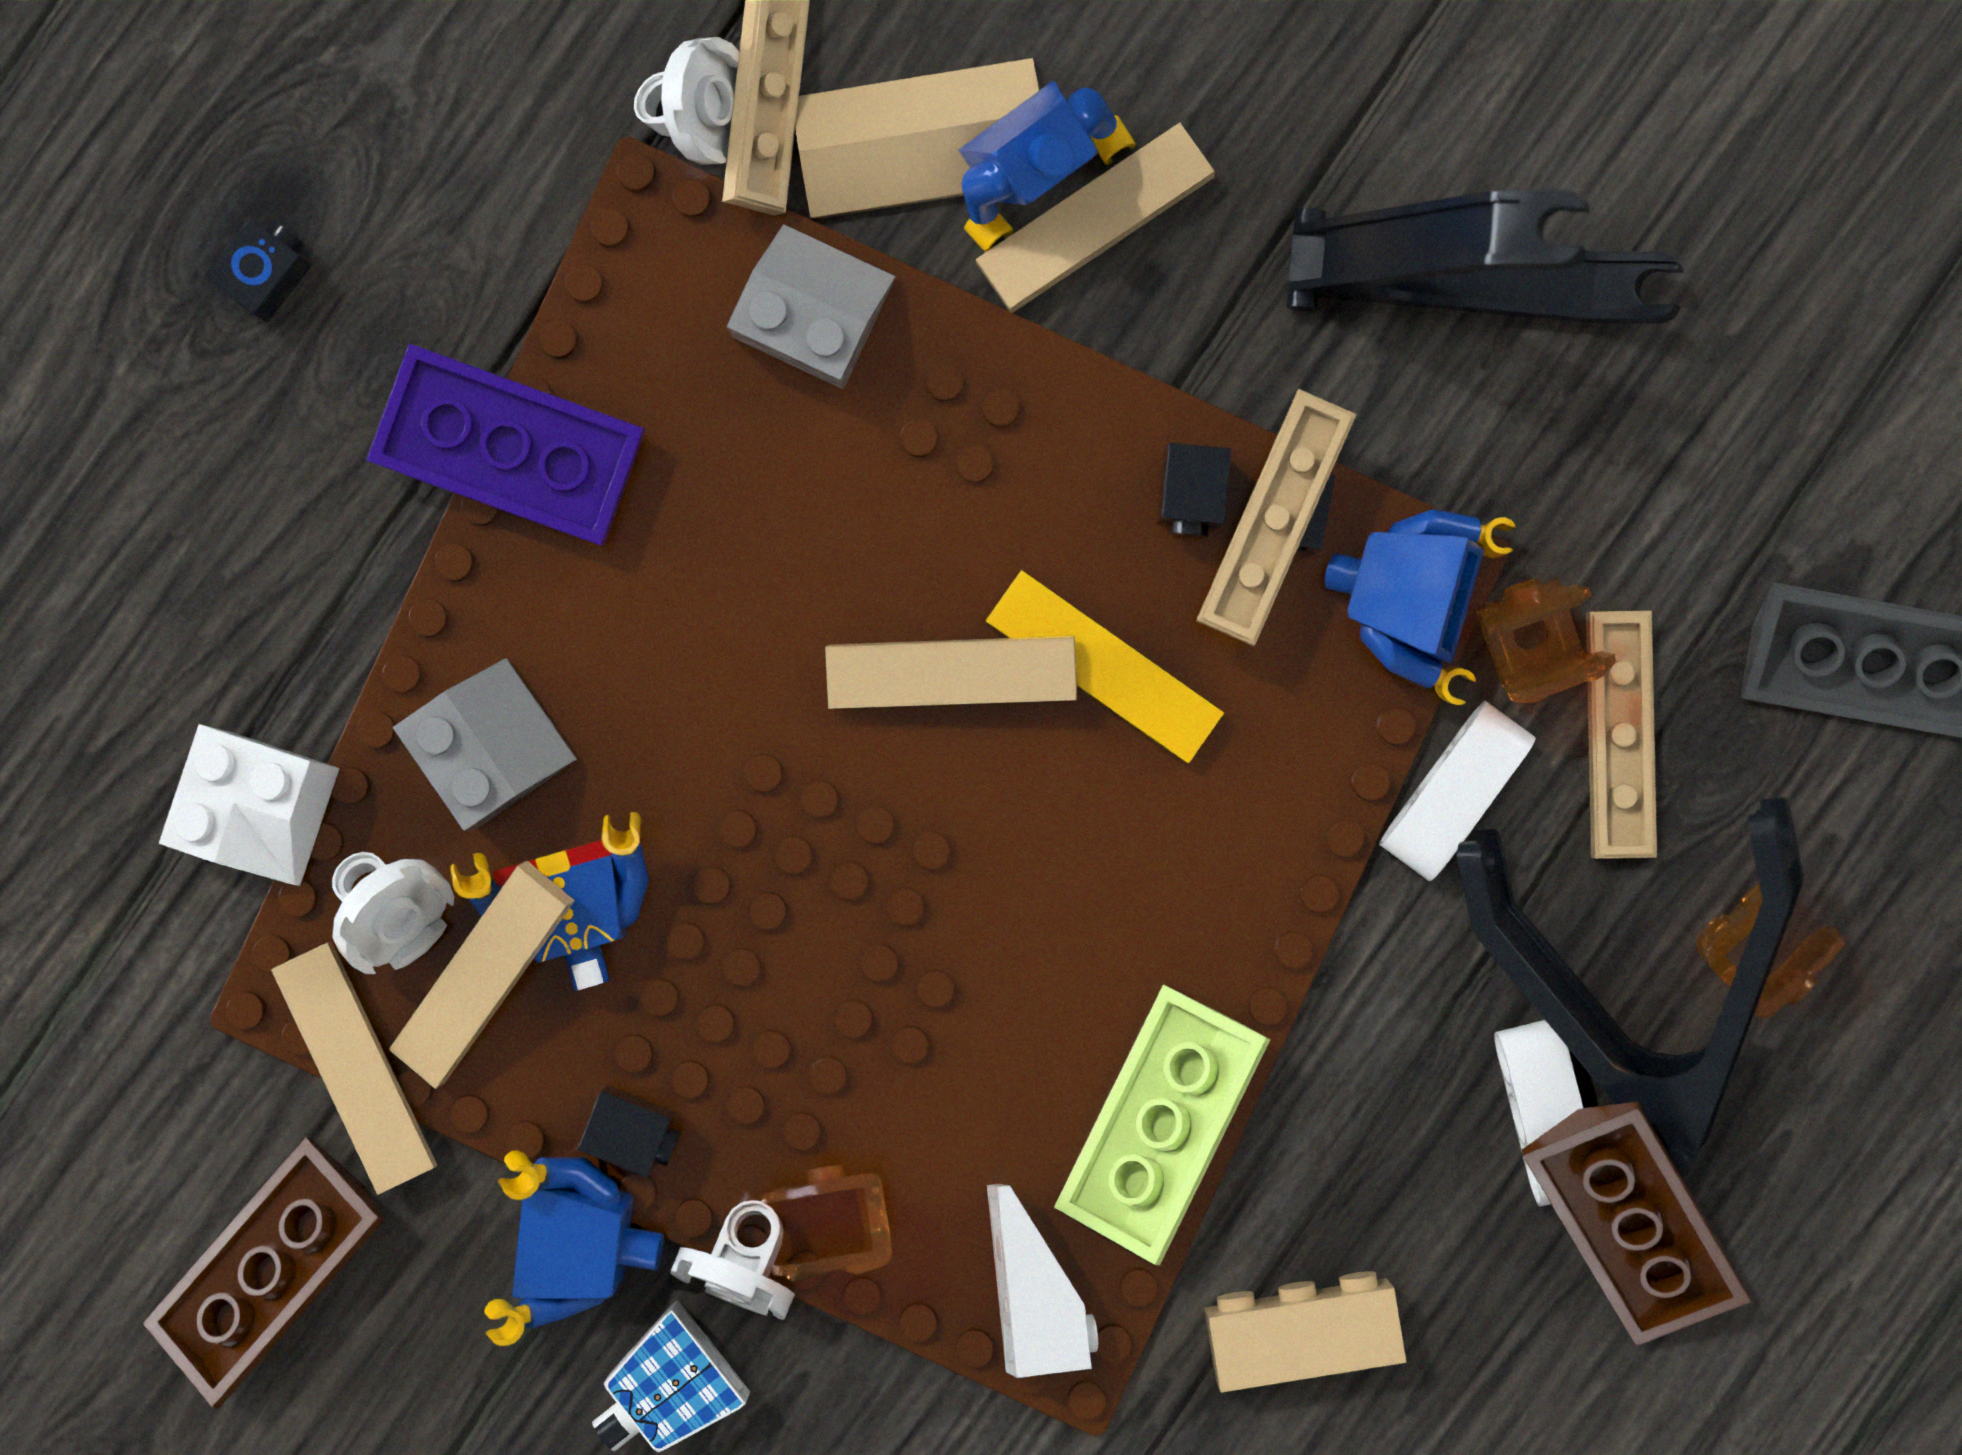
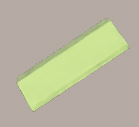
[1054,985,1271,1266]

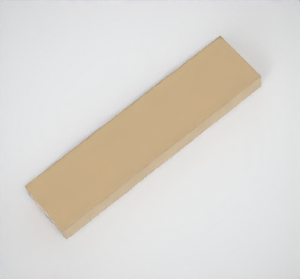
[722,0,810,216]
[976,122,1215,313]
[1196,389,1357,646]
[1586,611,1657,859]
[825,636,1078,709]
[389,861,575,1089]
[271,941,437,1195]

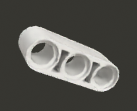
[1379,700,1536,882]
[1494,1020,1583,1207]

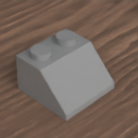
[727,224,896,389]
[392,658,578,831]

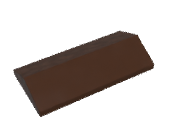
[1522,1102,1751,1346]
[143,1137,384,1409]

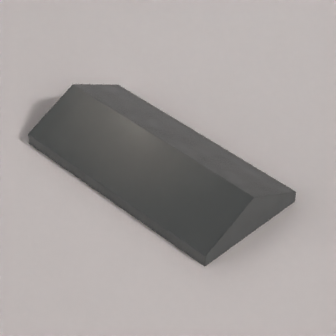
[1741,582,1962,738]

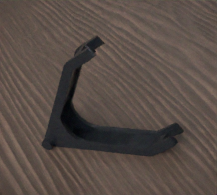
[1286,190,1684,324]
[1457,797,1804,1178]

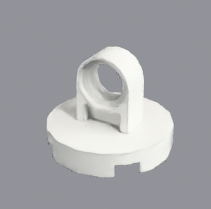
[634,37,739,165]
[332,852,454,974]
[671,1200,795,1320]

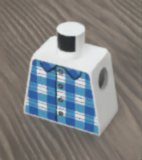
[592,1300,750,1452]

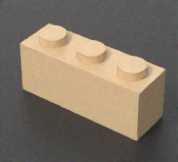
[1204,1271,1406,1393]

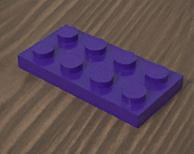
[366,343,646,547]

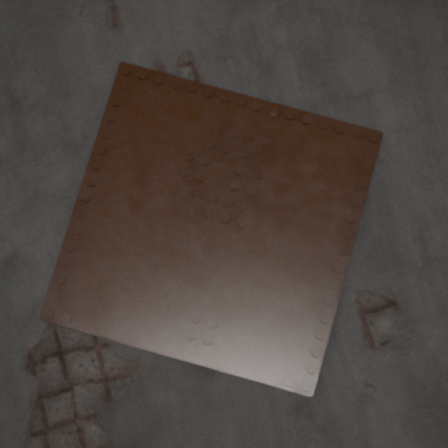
[210,137,1509,1436]

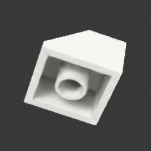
[159,724,340,886]

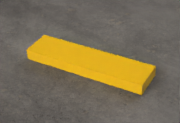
[985,570,1224,764]

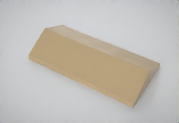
[795,58,1039,220]

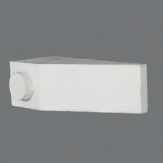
[987,1184,1098,1378]

